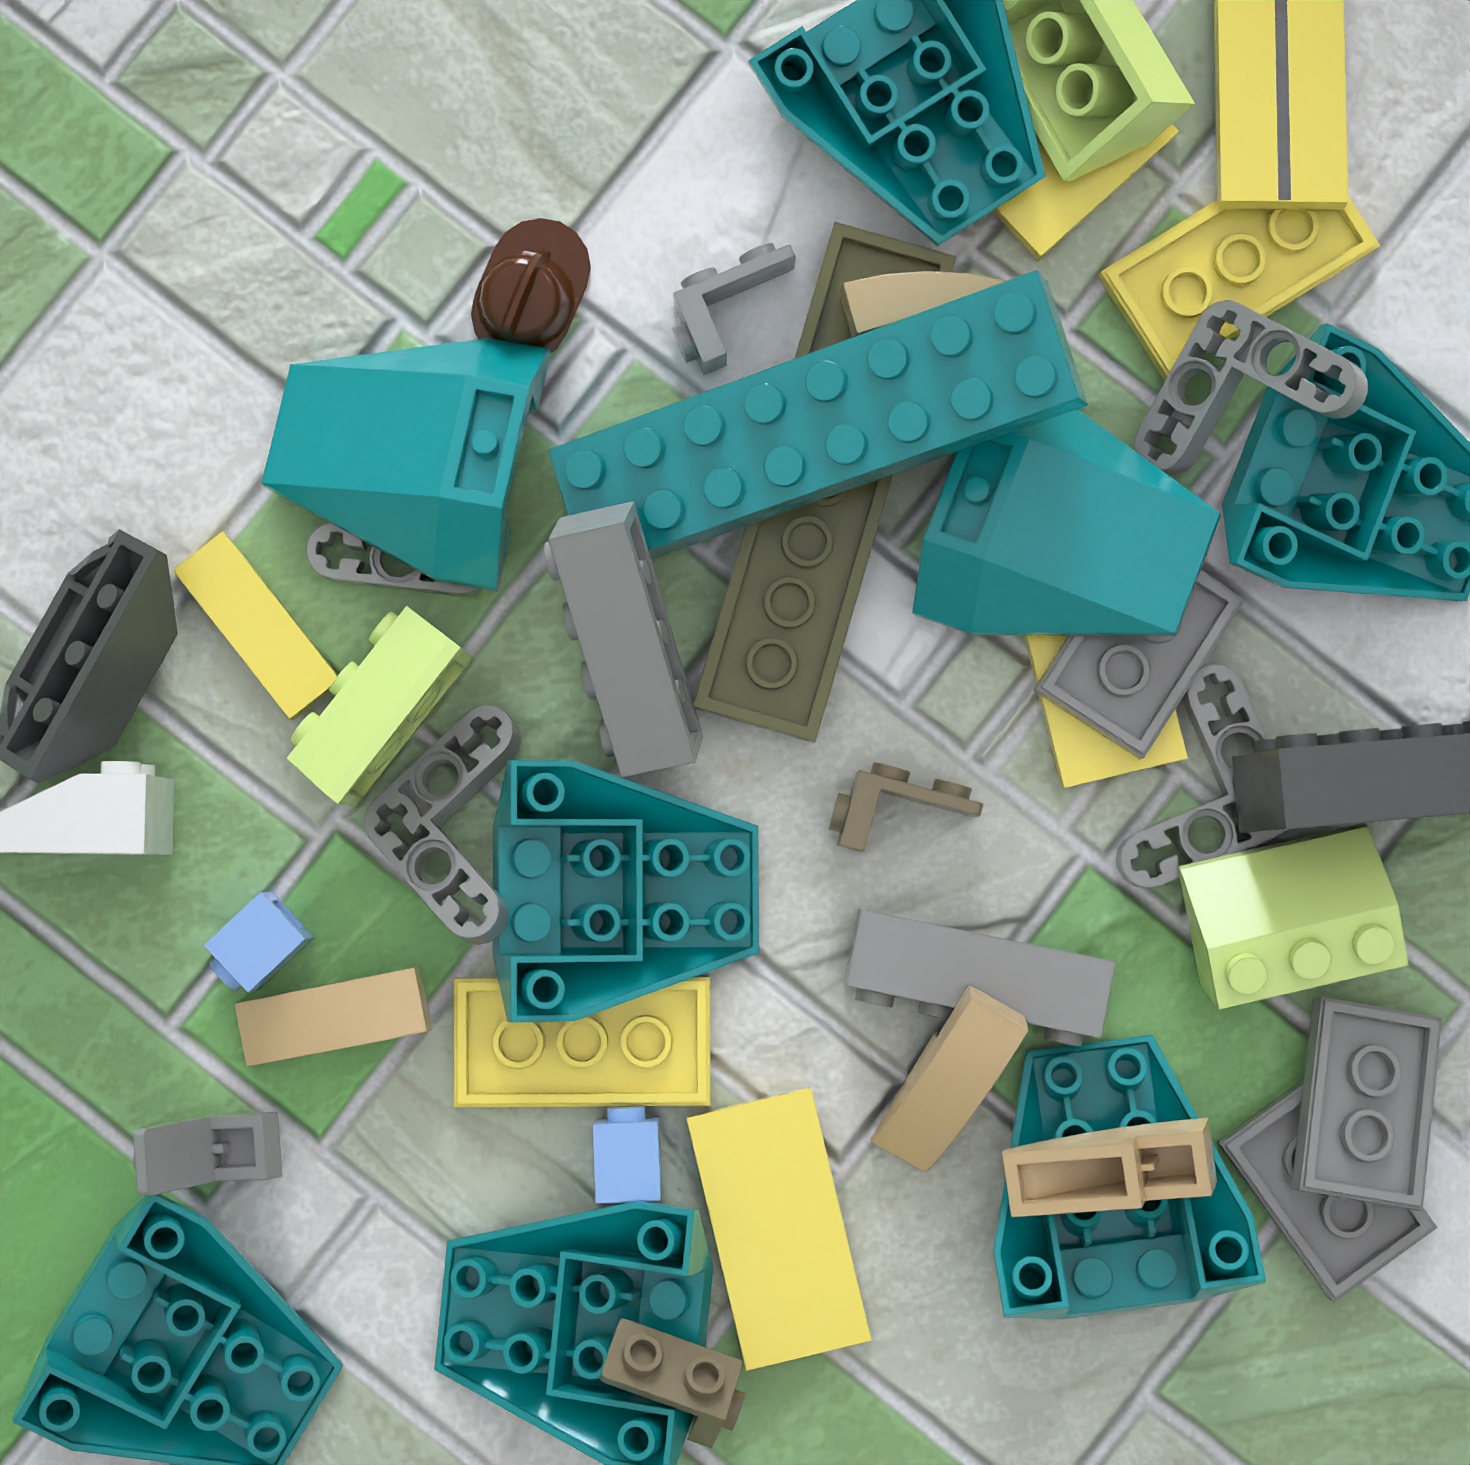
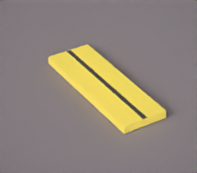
[1214,0,1348,210]

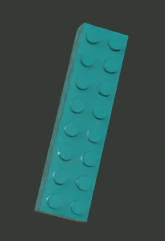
[548,270,1088,560]

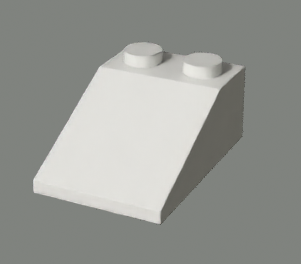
[0,761,174,855]

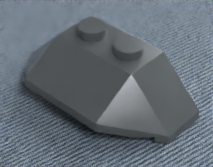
[0,529,178,783]

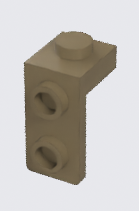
[829,762,983,852]
[600,1319,745,1448]

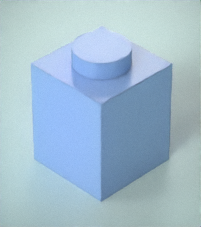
[204,891,315,993]
[593,1106,662,1204]

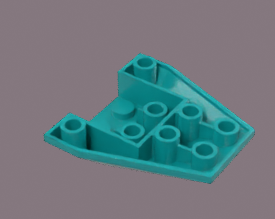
[748,0,1045,246]
[1222,323,1470,601]
[262,338,551,592]
[912,409,1221,636]
[492,760,759,1023]
[993,1035,1266,1319]
[12,1194,343,1465]
[434,1201,713,1465]

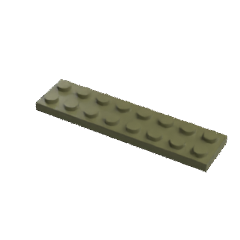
[693,222,956,743]

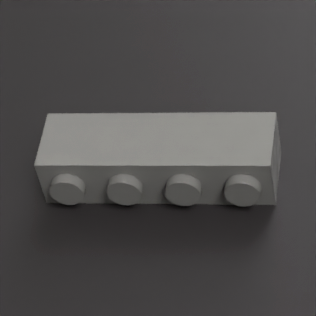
[544,501,703,777]
[843,909,1116,1047]

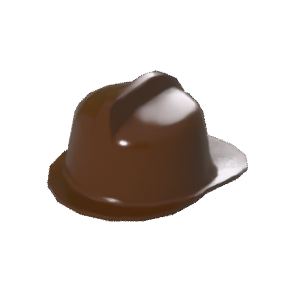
[471,218,591,353]

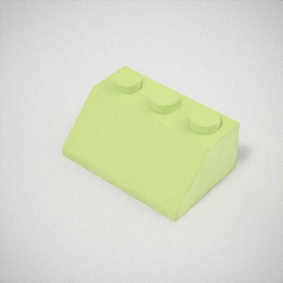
[1003,0,1195,182]
[287,606,474,808]
[1178,823,1409,1010]

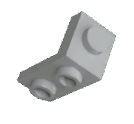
[672,243,796,375]
[133,1112,283,1196]

